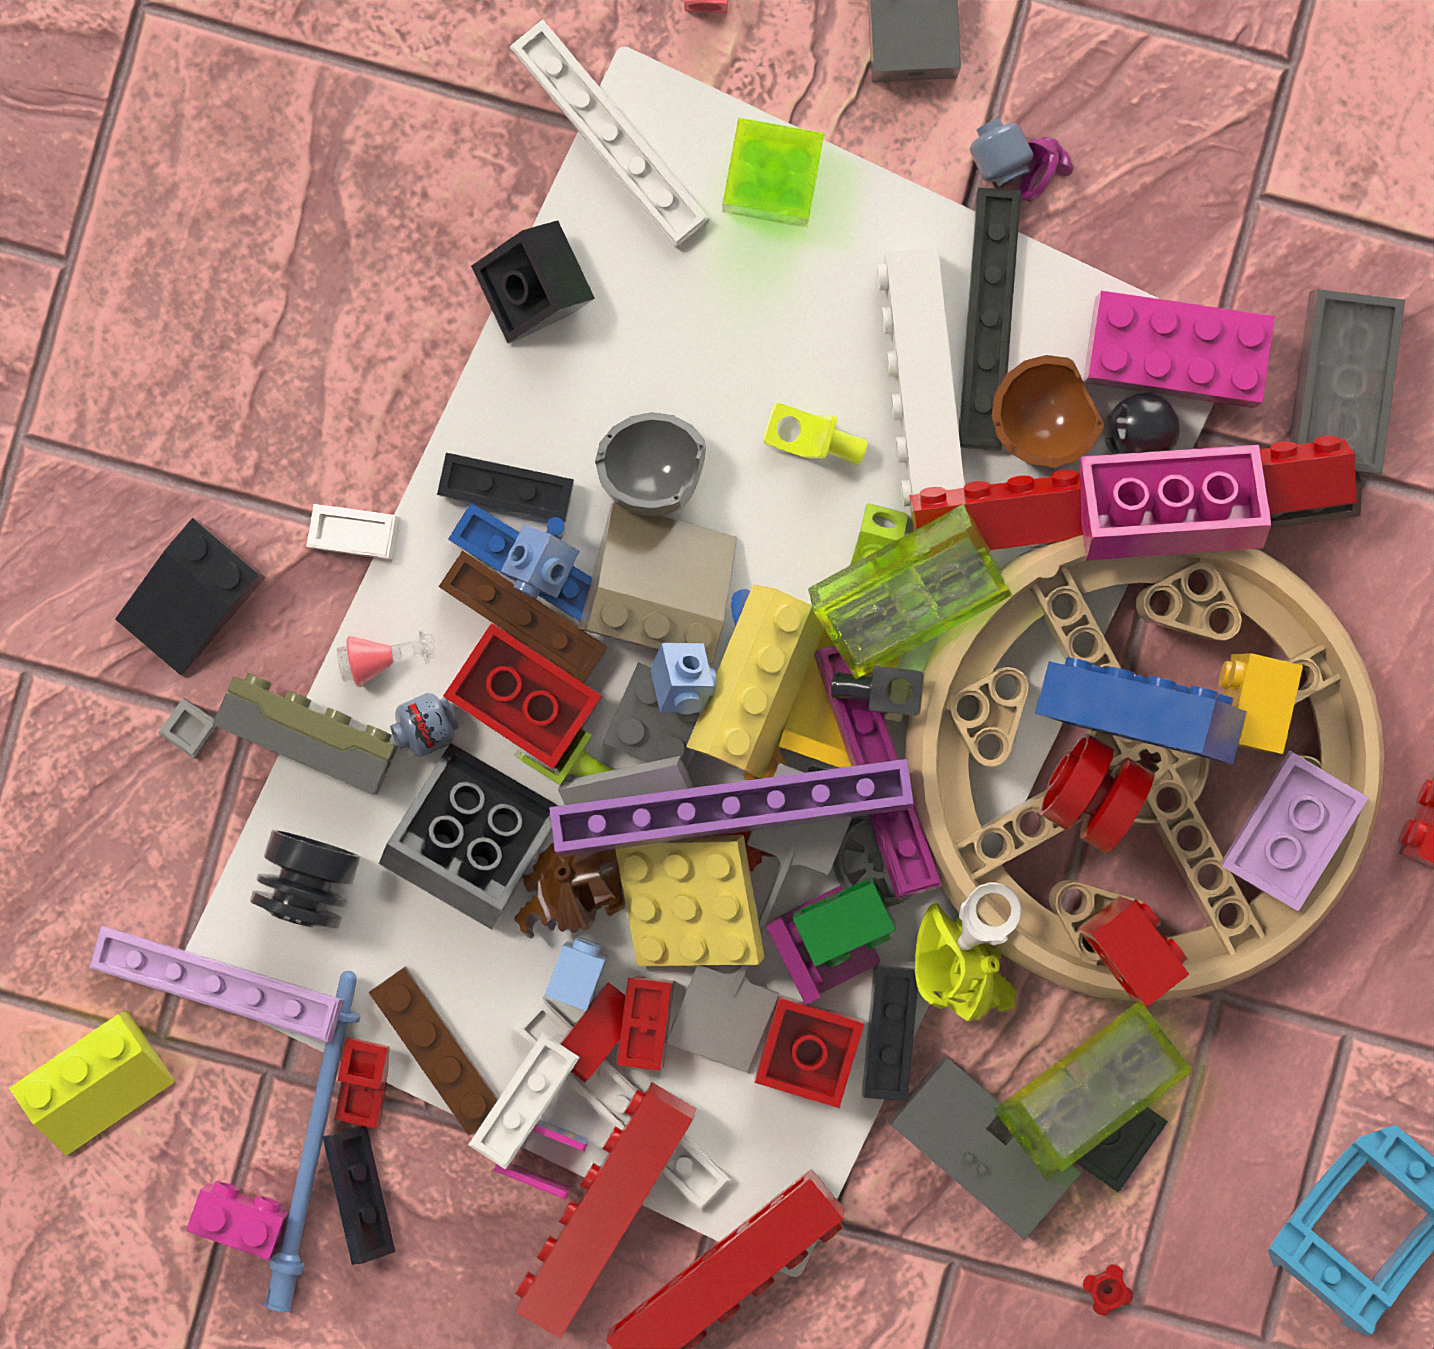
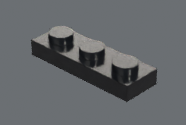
[437,452,575,523]
[862,965,918,1101]
[322,1125,396,1265]

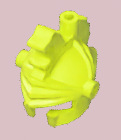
[915,902,1017,1021]

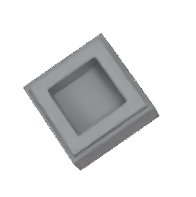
[158,698,217,758]

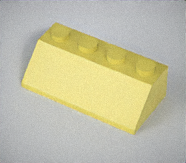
[686,584,829,779]

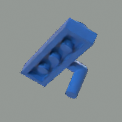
[448,503,592,622]

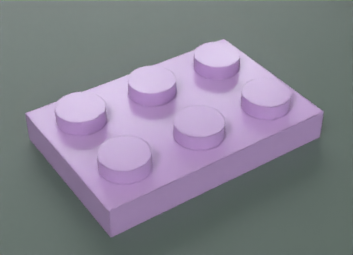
[1220,751,1368,912]

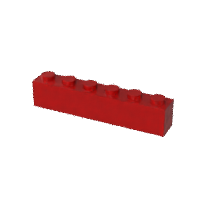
[515,1082,697,1339]
[606,1169,844,1349]

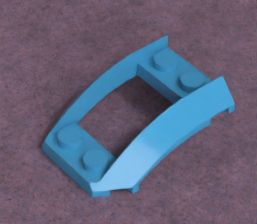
[1267,1125,1434,1336]

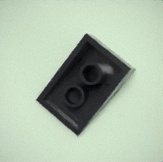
[115,518,266,675]

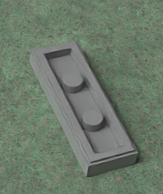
[558,756,695,805]

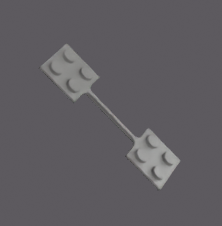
[666,763,852,1072]

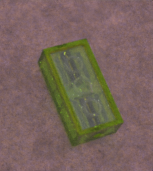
[808,504,1013,679]
[993,1002,1193,1181]

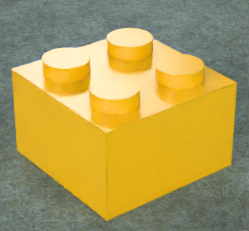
[1219,653,1303,754]

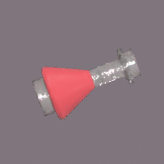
[337,630,438,687]

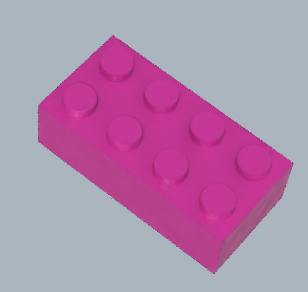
[1083,290,1275,408]

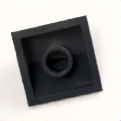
[471,220,595,344]

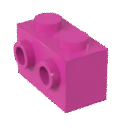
[186,1181,289,1260]

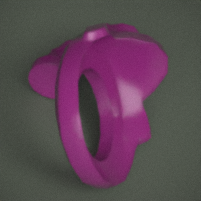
[1020,137,1074,202]

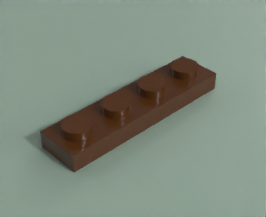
[438,551,608,683]
[368,966,498,1136]

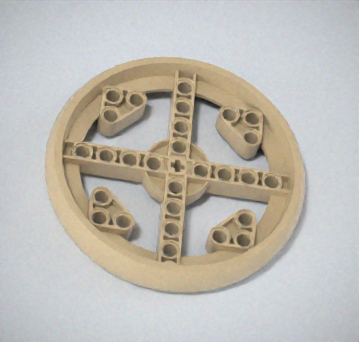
[905,535,1385,1001]

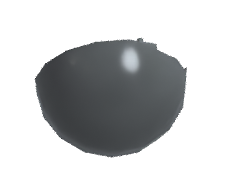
[595,412,706,516]

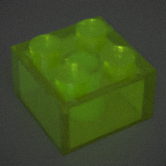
[722,117,825,228]

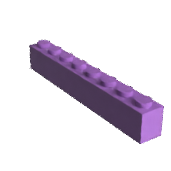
[549,759,914,857]

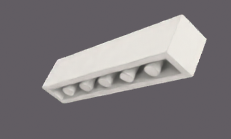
[877,246,965,506]

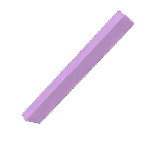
[89,926,344,1042]

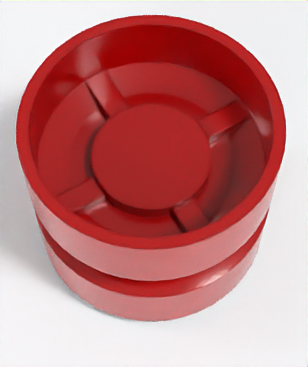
[1039,733,1155,854]

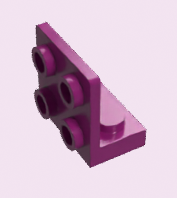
[765,886,880,1005]

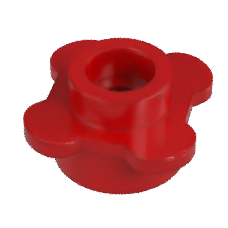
[1082,1264,1133,1315]

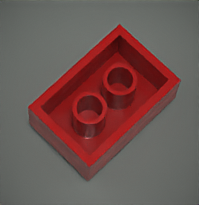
[443,623,603,769]

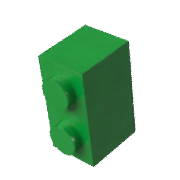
[793,876,896,968]

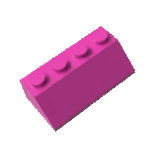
[1080,445,1271,561]

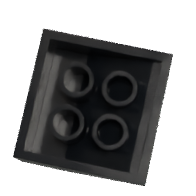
[378,743,559,930]

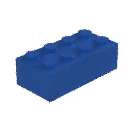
[1035,657,1247,764]

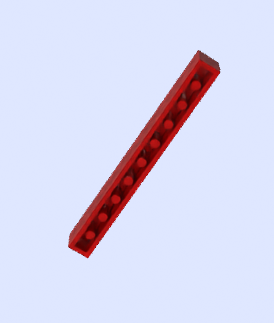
[909,436,1357,560]

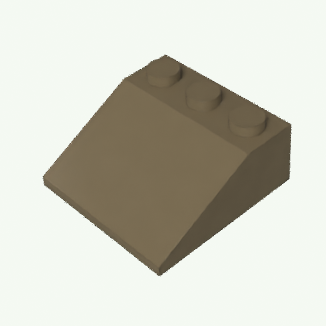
[578,502,737,664]

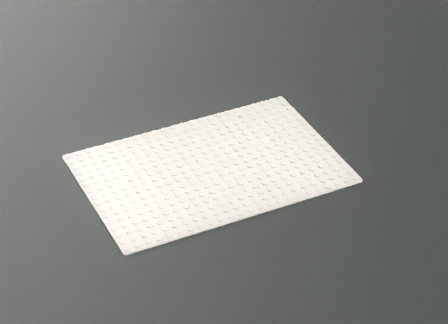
[185,46,1214,1277]

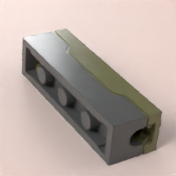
[212,673,398,795]

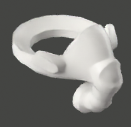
[958,882,1022,950]

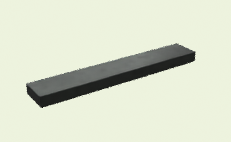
[959,187,1021,451]

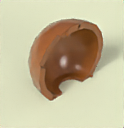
[992,355,1104,468]

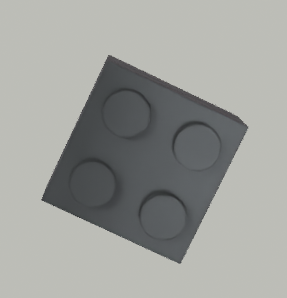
[602,662,700,770]

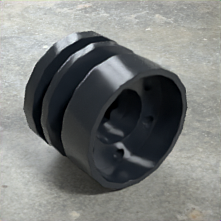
[250,830,361,928]

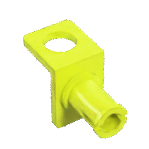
[763,403,867,465]

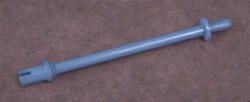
[264,971,360,1312]

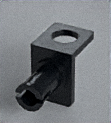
[831,666,925,716]

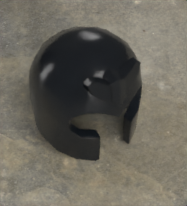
[1105,393,1180,455]

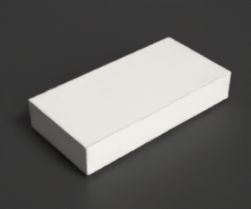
[306,504,400,560]

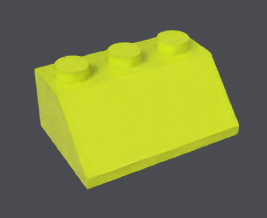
[9,1010,176,1156]

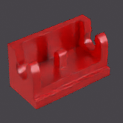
[617,976,675,1071]

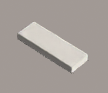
[469,1033,580,1170]

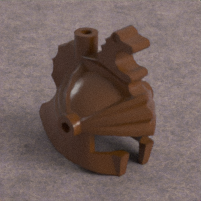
[514,843,626,939]

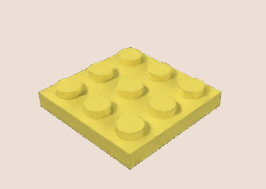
[615,835,765,966]

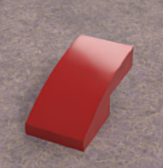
[560,982,626,1083]
[334,1037,390,1129]

